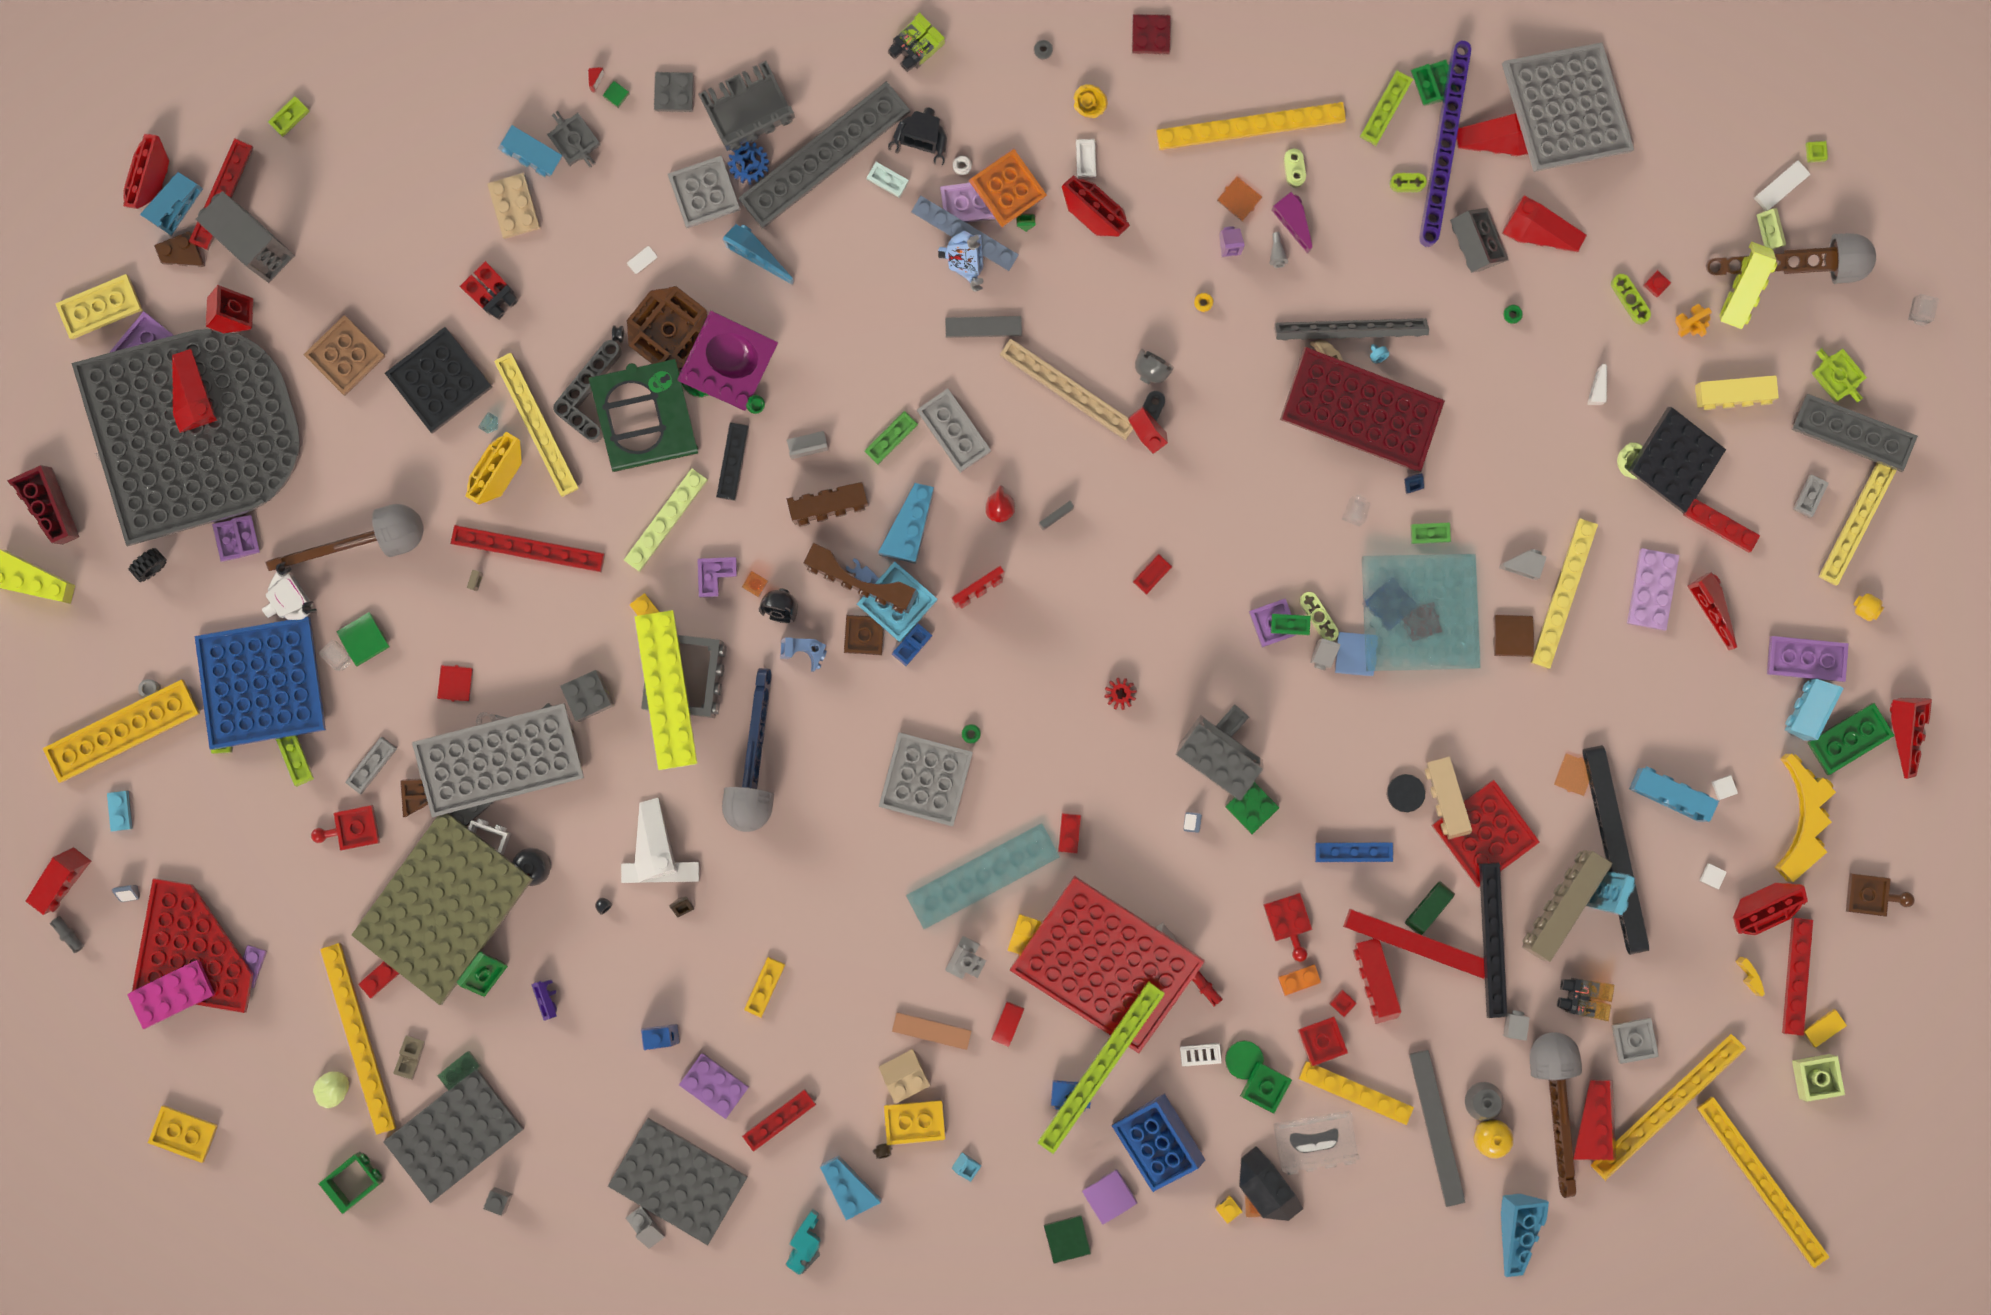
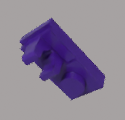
[531,980,557,1021]

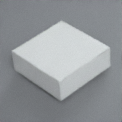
[1712,775,1738,800]
[1699,863,1727,889]

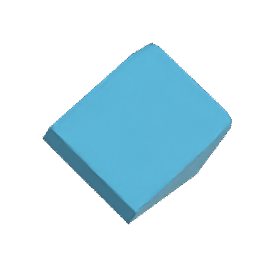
[952,1153,982,1182]

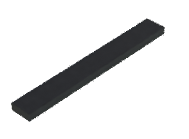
[1479,862,1507,1018]

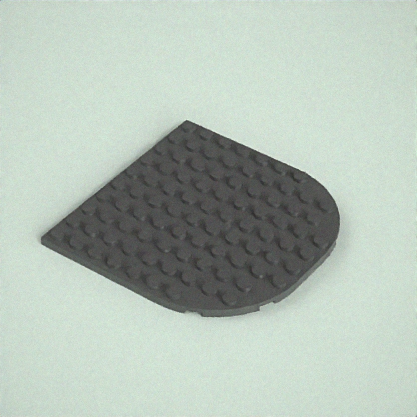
[71,329,300,547]

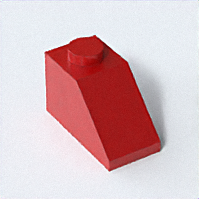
[1128,407,1168,454]

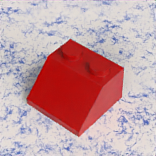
[206,285,253,333]

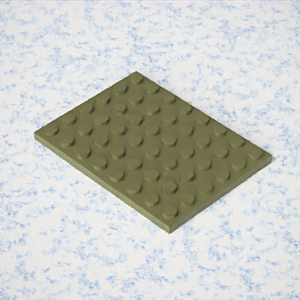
[351,813,533,1005]

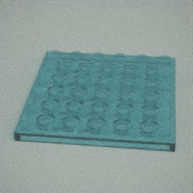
[1362,554,1480,671]

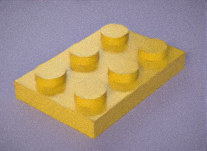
[884,1100,945,1145]
[147,1105,218,1163]

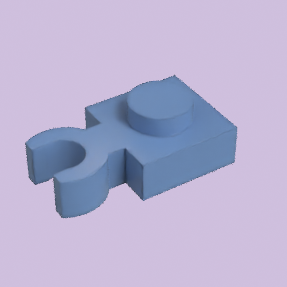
[846,558,879,584]

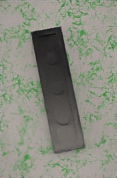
[716,423,749,501]

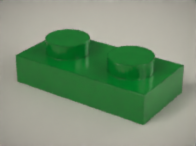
[1270,614,1311,636]

